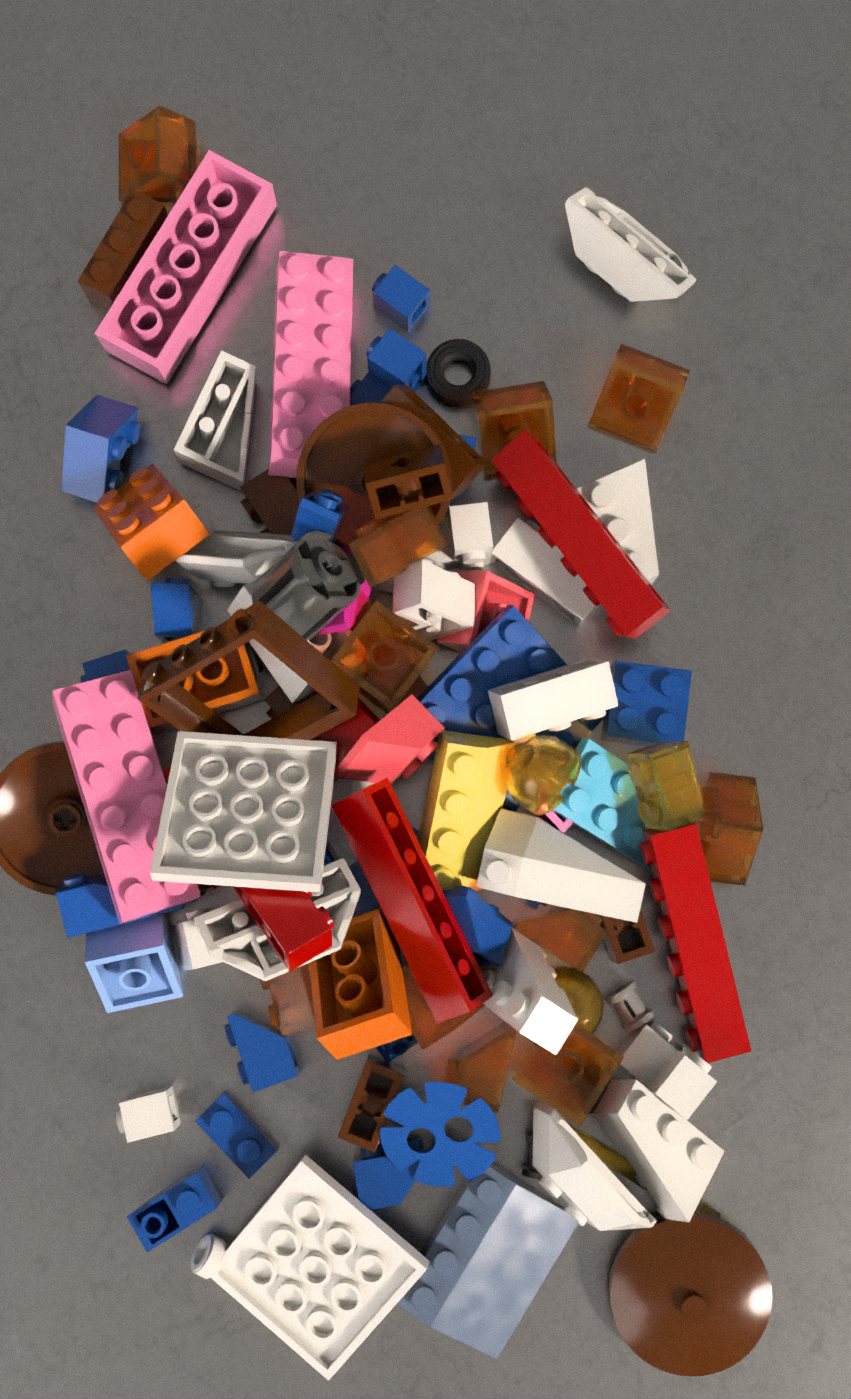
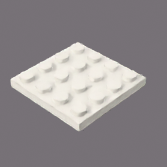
[150,731,337,892]
[210,1154,430,1381]

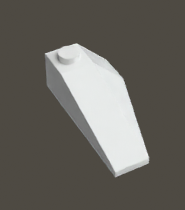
[476,809,646,923]

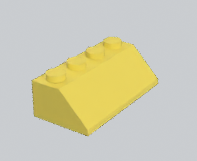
[418,730,516,891]

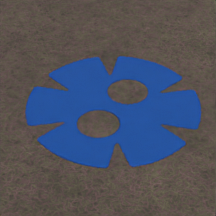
[380,1082,500,1187]

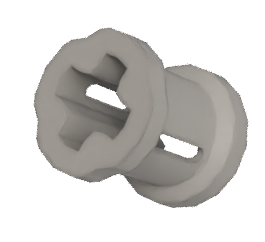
[605,980,655,1033]

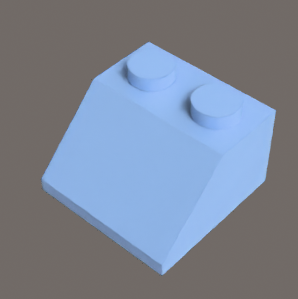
[85,914,183,1013]

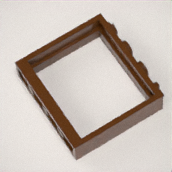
[138,601,360,740]

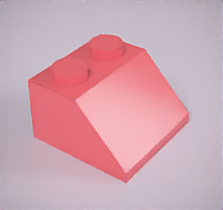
[437,570,535,652]
[334,695,445,784]

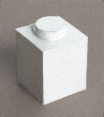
[116,1085,181,1143]

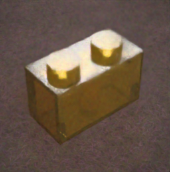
[627,740,706,831]

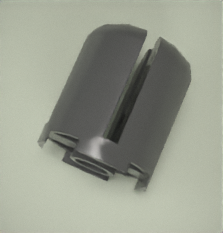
[252,531,365,641]

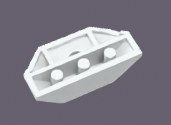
[565,187,697,302]
[176,529,298,587]
[194,858,361,981]
[532,1102,657,1231]

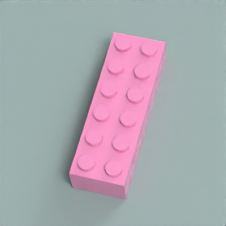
[95,150,277,384]
[268,251,353,478]
[52,670,201,924]

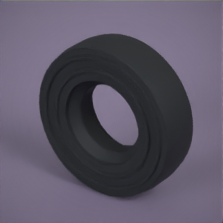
[426,339,491,407]

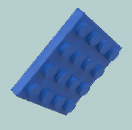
[417,604,605,812]

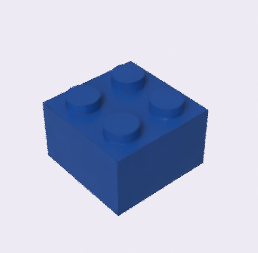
[601,660,692,751]

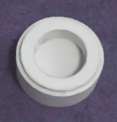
[190,1234,226,1279]

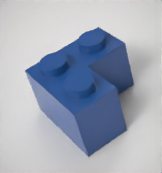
[350,328,427,406]
[61,395,141,502]

